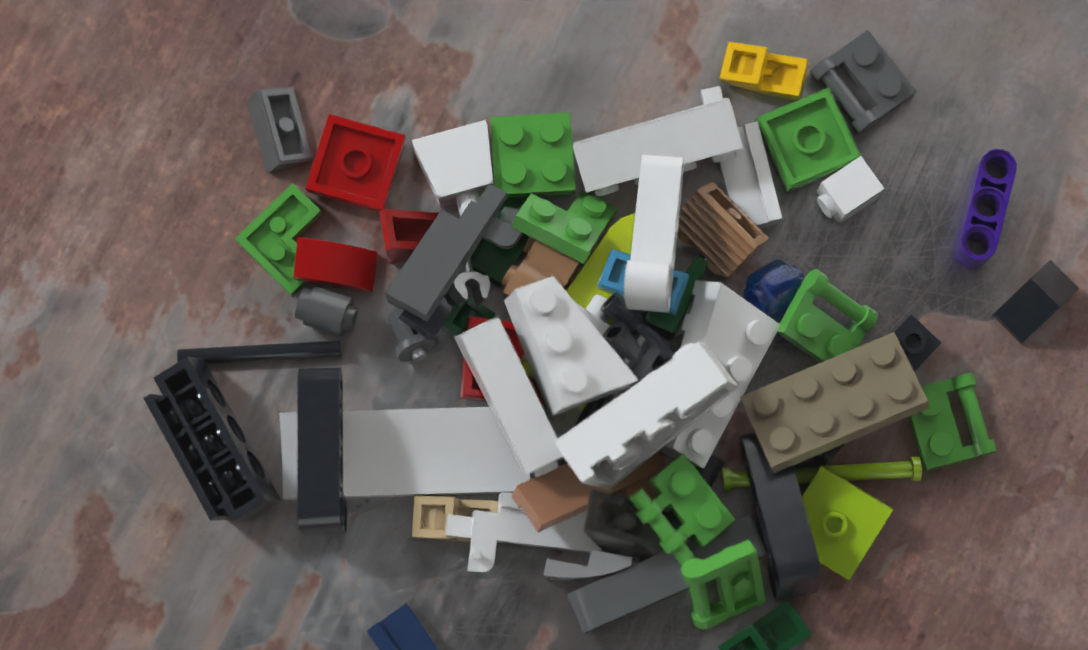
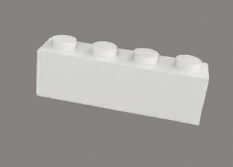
[573,98,743,196]

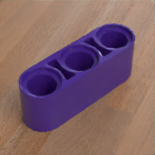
[954,149,1017,269]

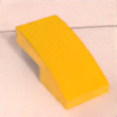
[719,41,809,101]

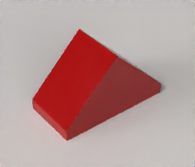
[379,209,439,263]

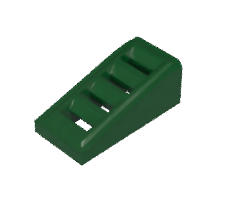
[644,257,707,341]

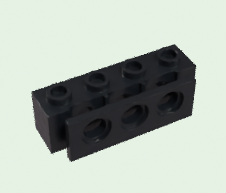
[143,356,282,522]

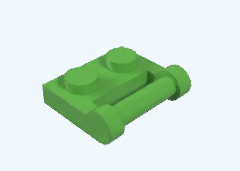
[777,269,878,363]
[908,373,997,471]
[681,539,766,629]

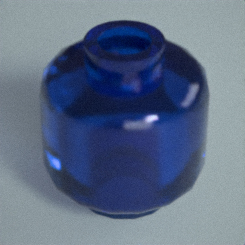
[743,259,805,319]

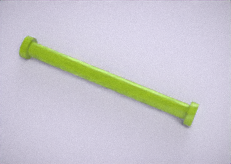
[721,456,922,493]

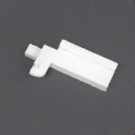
[700,86,782,228]
[445,492,607,573]

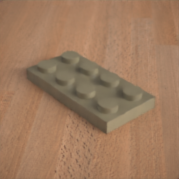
[740,332,930,473]

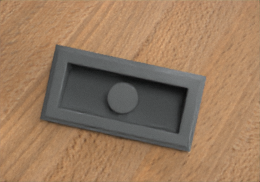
[247,87,314,173]

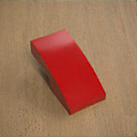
[293,237,377,292]

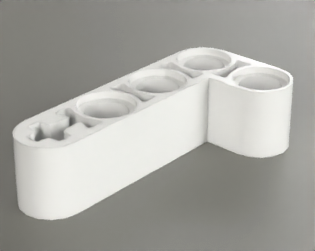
[624,154,684,313]

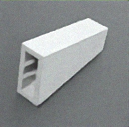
[454,318,563,477]

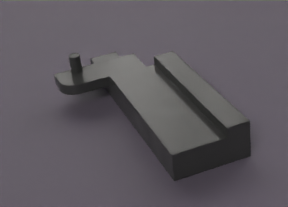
[385,184,523,321]

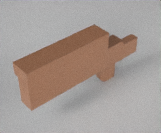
[512,451,668,533]

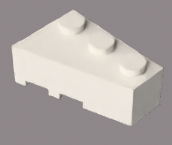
[504,276,638,417]

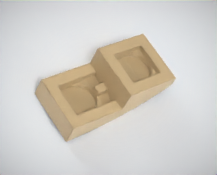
[411,496,500,544]

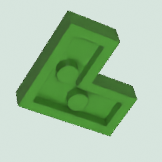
[235,183,322,298]
[511,190,617,264]

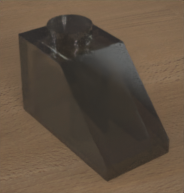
[584,489,668,562]

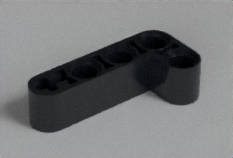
[297,368,347,535]
[739,432,822,601]

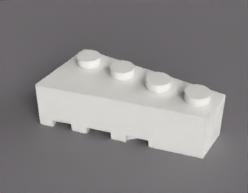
[660,280,780,469]
[554,342,738,490]

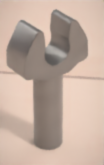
[448,258,490,306]

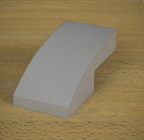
[544,550,632,581]

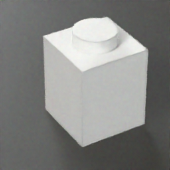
[817,156,885,225]

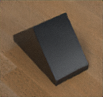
[992,260,1079,344]

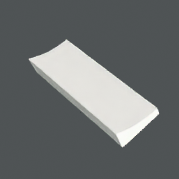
[279,407,530,500]

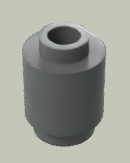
[295,286,358,336]

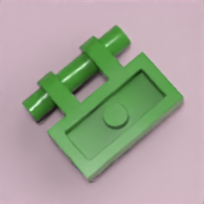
[629,454,735,565]

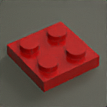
[305,114,406,213]

